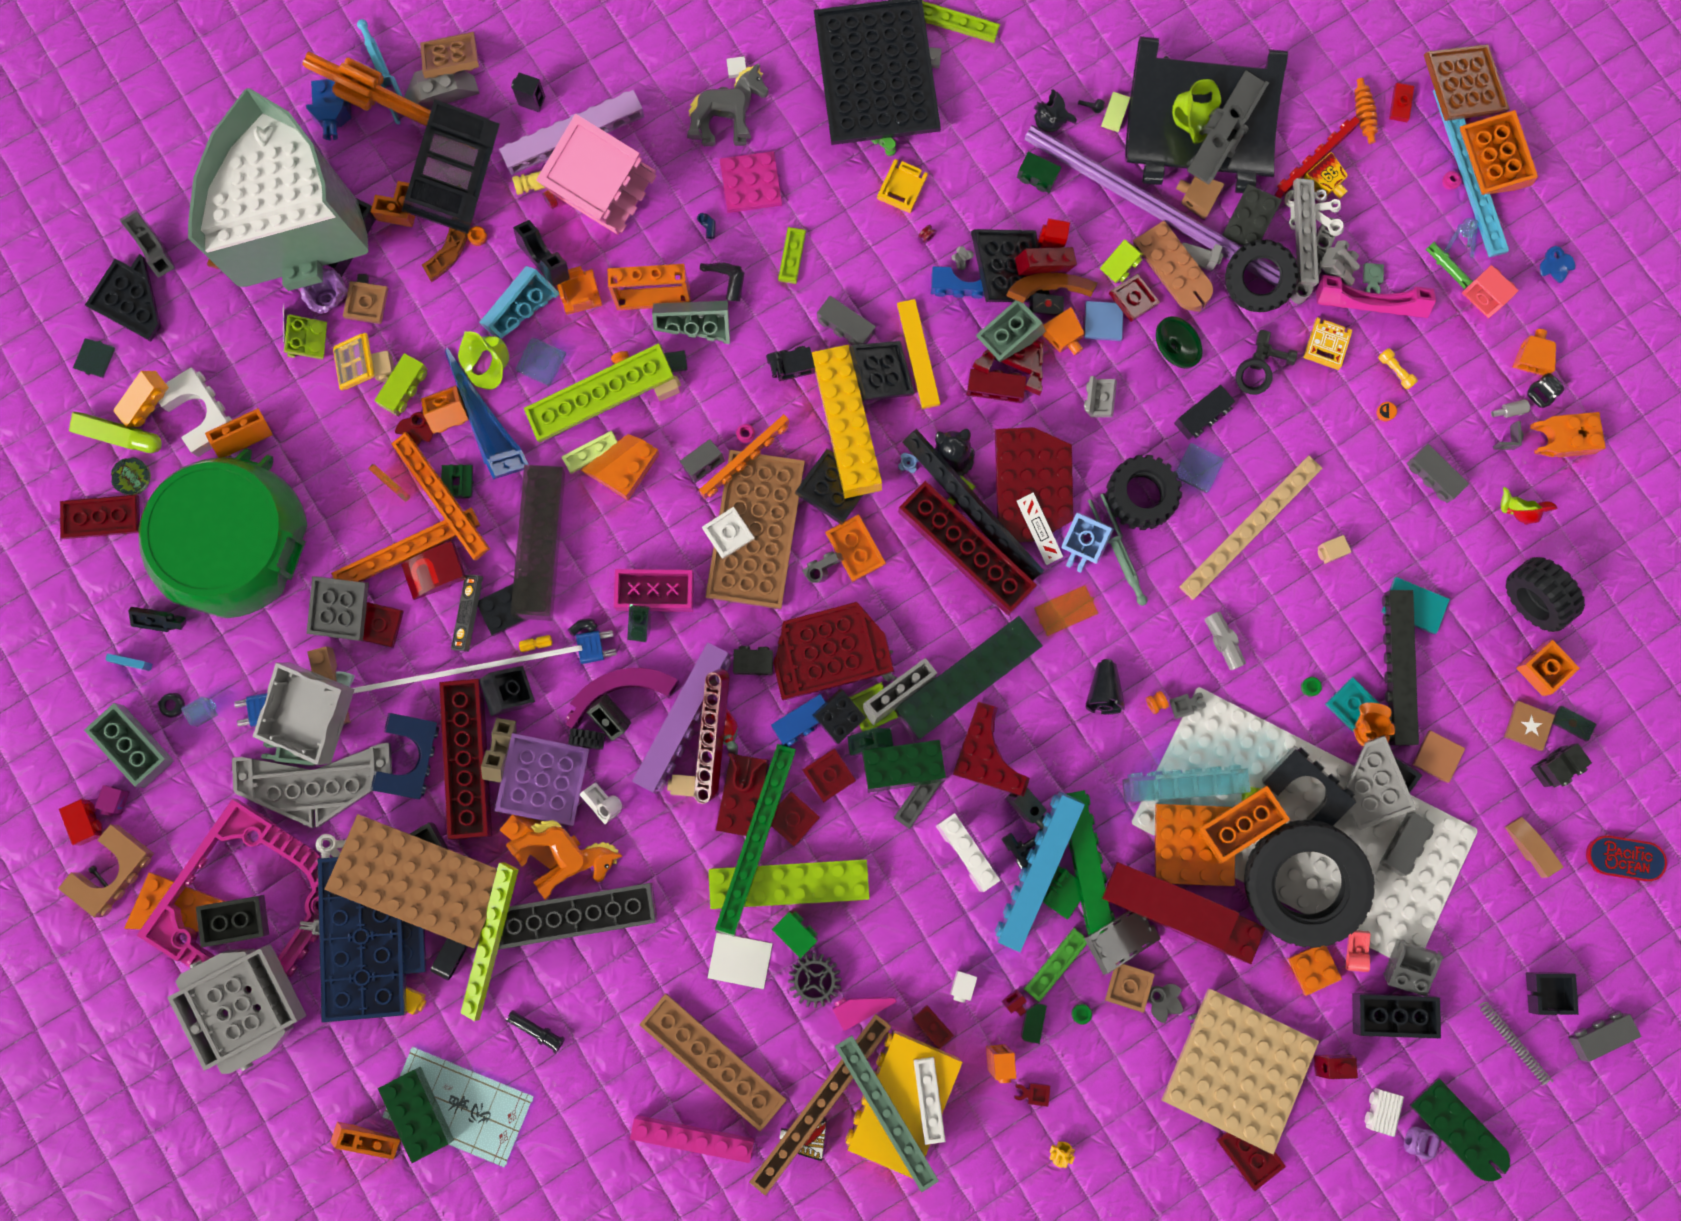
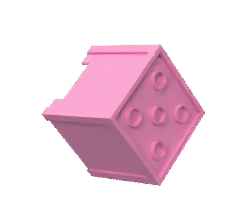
[536,114,657,235]

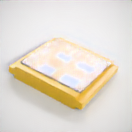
[333,333,375,391]

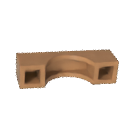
[307,646,351,725]

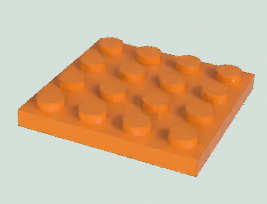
[1155,804,1235,886]

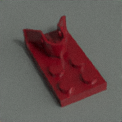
[716,753,769,836]

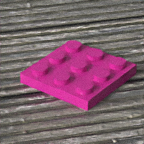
[720,151,782,213]

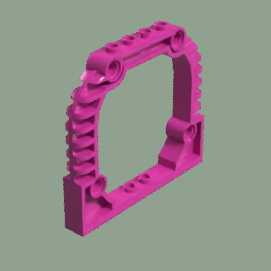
[137,799,321,991]

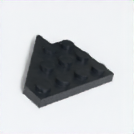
[85,254,161,342]

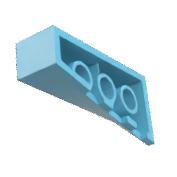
[479,266,560,338]

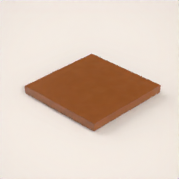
[1424,44,1510,121]

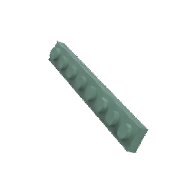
[835,1035,939,1193]

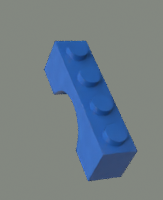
[931,266,985,299]

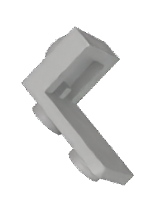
[1182,242,1223,271]

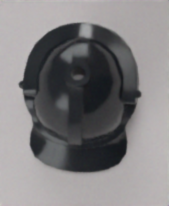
[1034,89,1077,132]

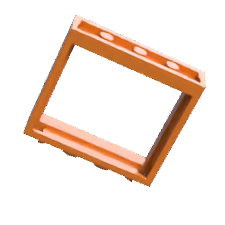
[607,264,691,310]

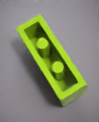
[374,353,428,416]

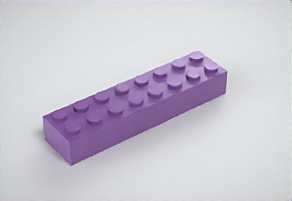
[632,642,731,794]

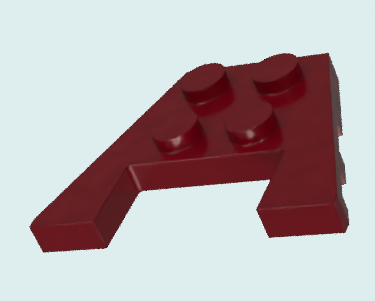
[972,340,1043,396]

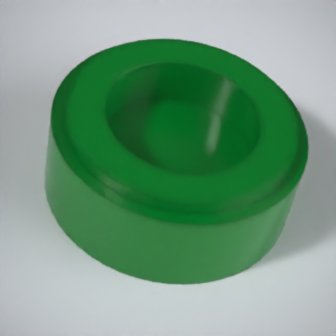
[1301,677,1322,697]
[1071,1004,1092,1025]

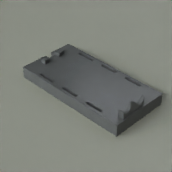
[1084,911,1161,975]

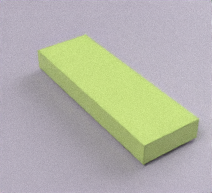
[561,431,618,474]

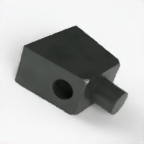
[1005,788,1047,829]

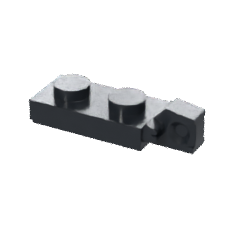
[128,607,186,632]

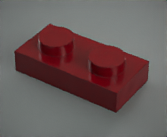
[912,1005,954,1049]

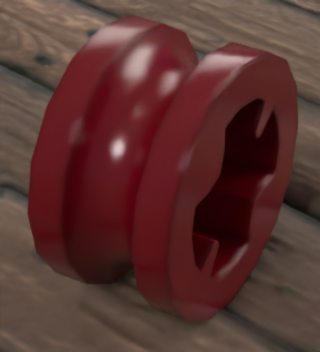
[919,224,937,243]

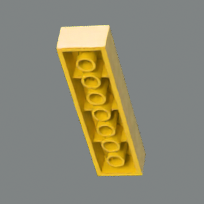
[812,345,882,498]

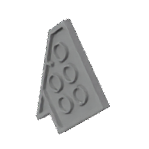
[1345,735,1416,830]

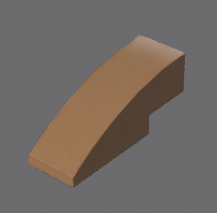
[1505,817,1564,878]

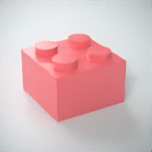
[1462,265,1519,318]

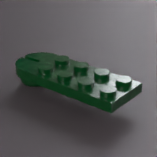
[1409,1078,1510,1181]

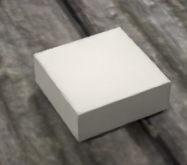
[726,56,746,78]

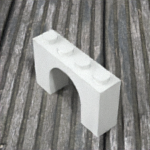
[159,367,232,457]
[936,813,1001,892]

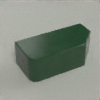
[1021,1003,1047,1044]

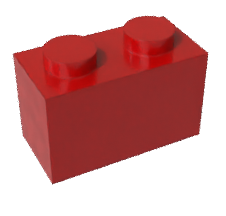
[1038,218,1070,248]
[59,799,103,846]

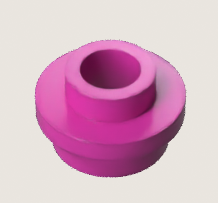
[1442,171,1462,190]
[736,424,755,443]

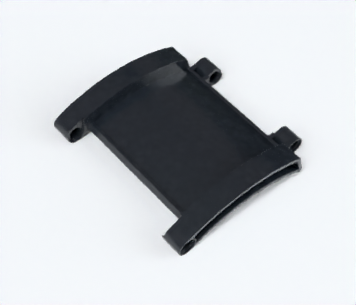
[1125,36,1288,193]

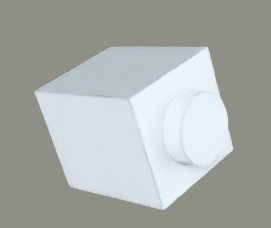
[950,971,977,1003]

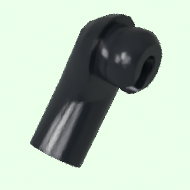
[567,618,597,637]

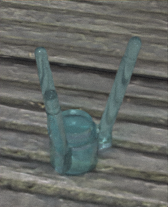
[1444,218,1479,258]

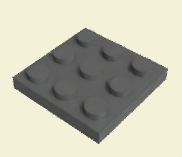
[306,576,369,641]

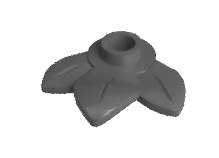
[1148,984,1183,1023]

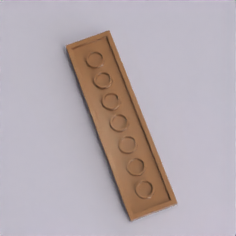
[639,993,787,1132]

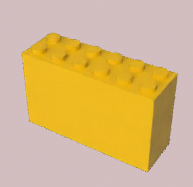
[845,1030,963,1179]

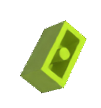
[1099,239,1143,283]

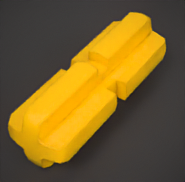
[519,635,553,652]

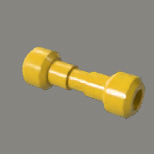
[1378,348,1418,389]

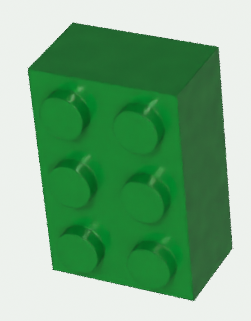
[772,911,818,959]

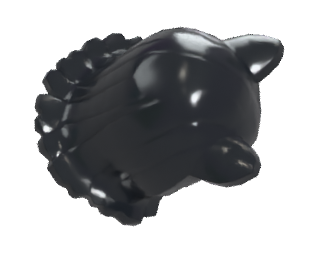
[935,429,975,476]

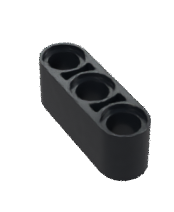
[430,938,469,981]

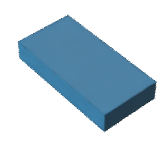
[105,653,153,671]

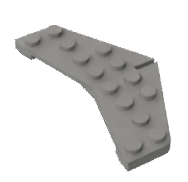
[232,743,392,828]

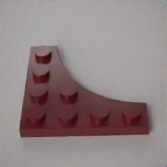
[953,702,1030,797]

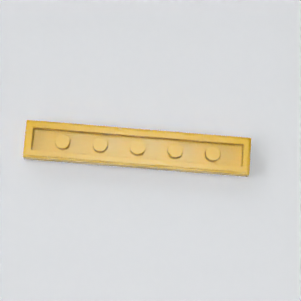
[897,299,940,410]

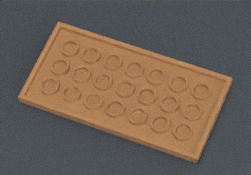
[705,450,805,609]
[324,814,497,948]

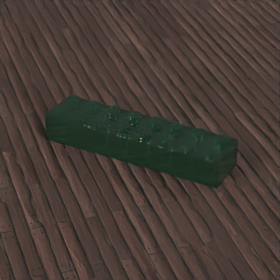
[895,616,1043,741]

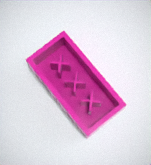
[614,569,694,612]

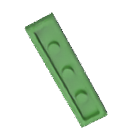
[1023,928,1087,1002]

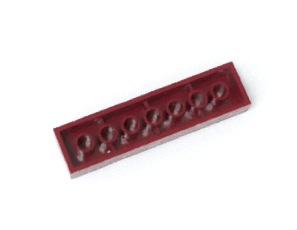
[898,481,1037,616]
[439,679,492,840]

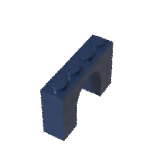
[370,713,439,800]

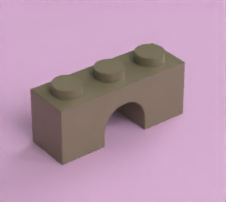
[481,718,517,783]

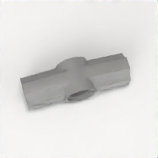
[1204,611,1246,670]

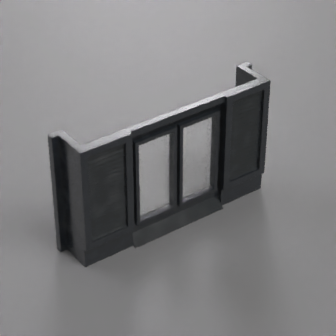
[402,99,500,234]

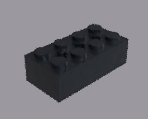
[1352,993,1441,1039]

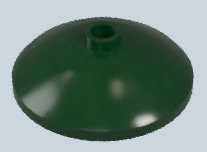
[1156,316,1203,369]

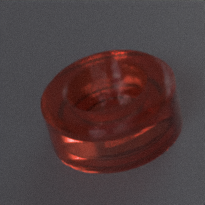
[542,190,558,209]

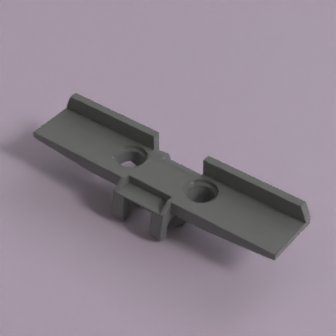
[1187,70,1269,185]

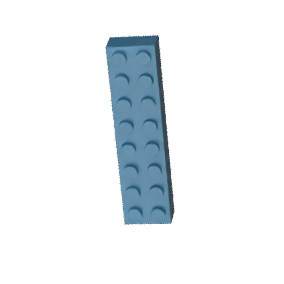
[995,791,1084,952]

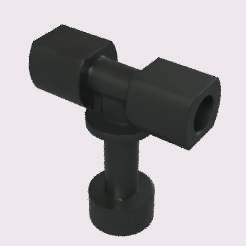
[1250,330,1298,370]

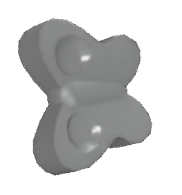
[951,246,974,270]

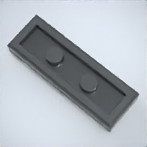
[894,782,942,829]

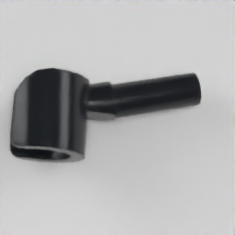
[1078,99,1105,113]

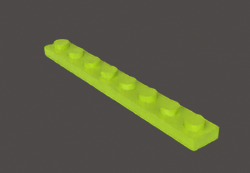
[461,862,519,1021]

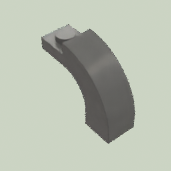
[120,210,175,278]

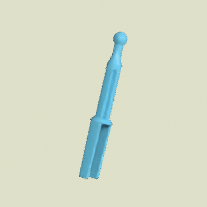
[357,19,403,124]

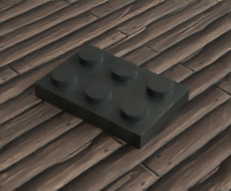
[1222,184,1282,246]

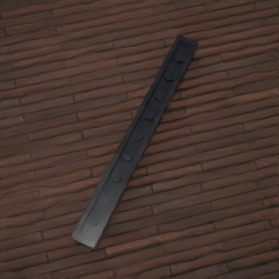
[902,428,1044,581]

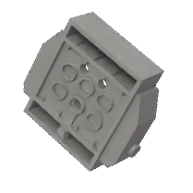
[167,944,307,1074]

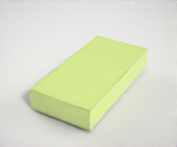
[1101,92,1130,132]

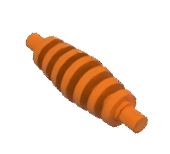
[1354,78,1378,144]

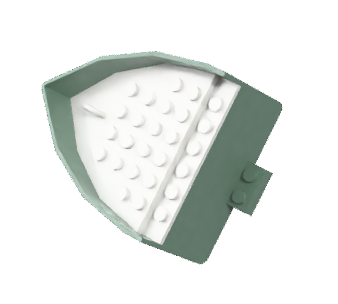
[188,88,368,291]

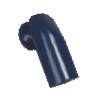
[697,213,716,239]

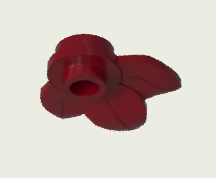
[395,412,433,446]

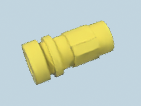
[512,171,546,195]

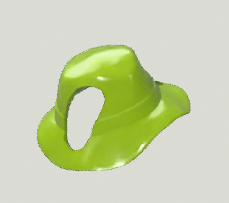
[1172,79,1221,144]
[458,331,509,389]

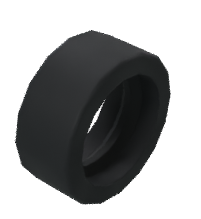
[1236,358,1273,395]

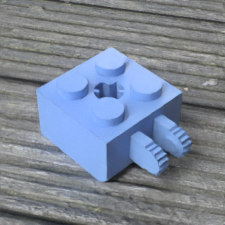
[1061,513,1114,573]

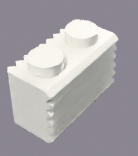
[1365,1088,1404,1137]

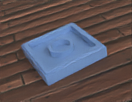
[1084,301,1123,341]

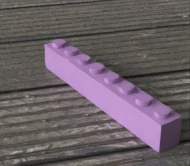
[499,90,644,175]

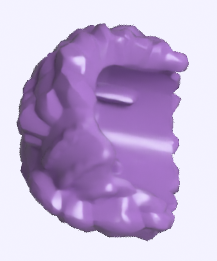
[301,268,348,314]

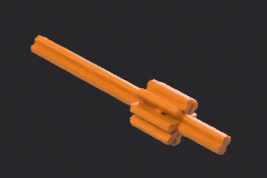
[302,51,476,150]

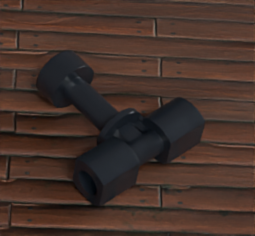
[1001,828,1043,870]

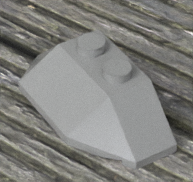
[404,70,480,109]

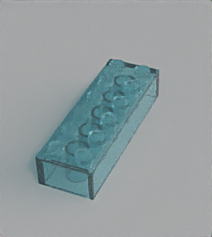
[1122,765,1251,803]

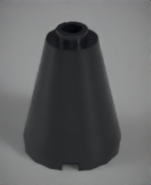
[1085,659,1125,715]

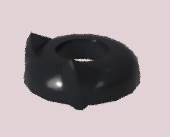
[157,693,185,718]

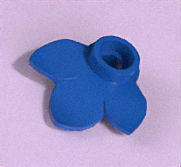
[1540,246,1576,283]

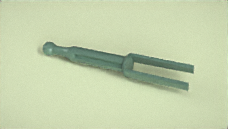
[1088,493,1148,606]

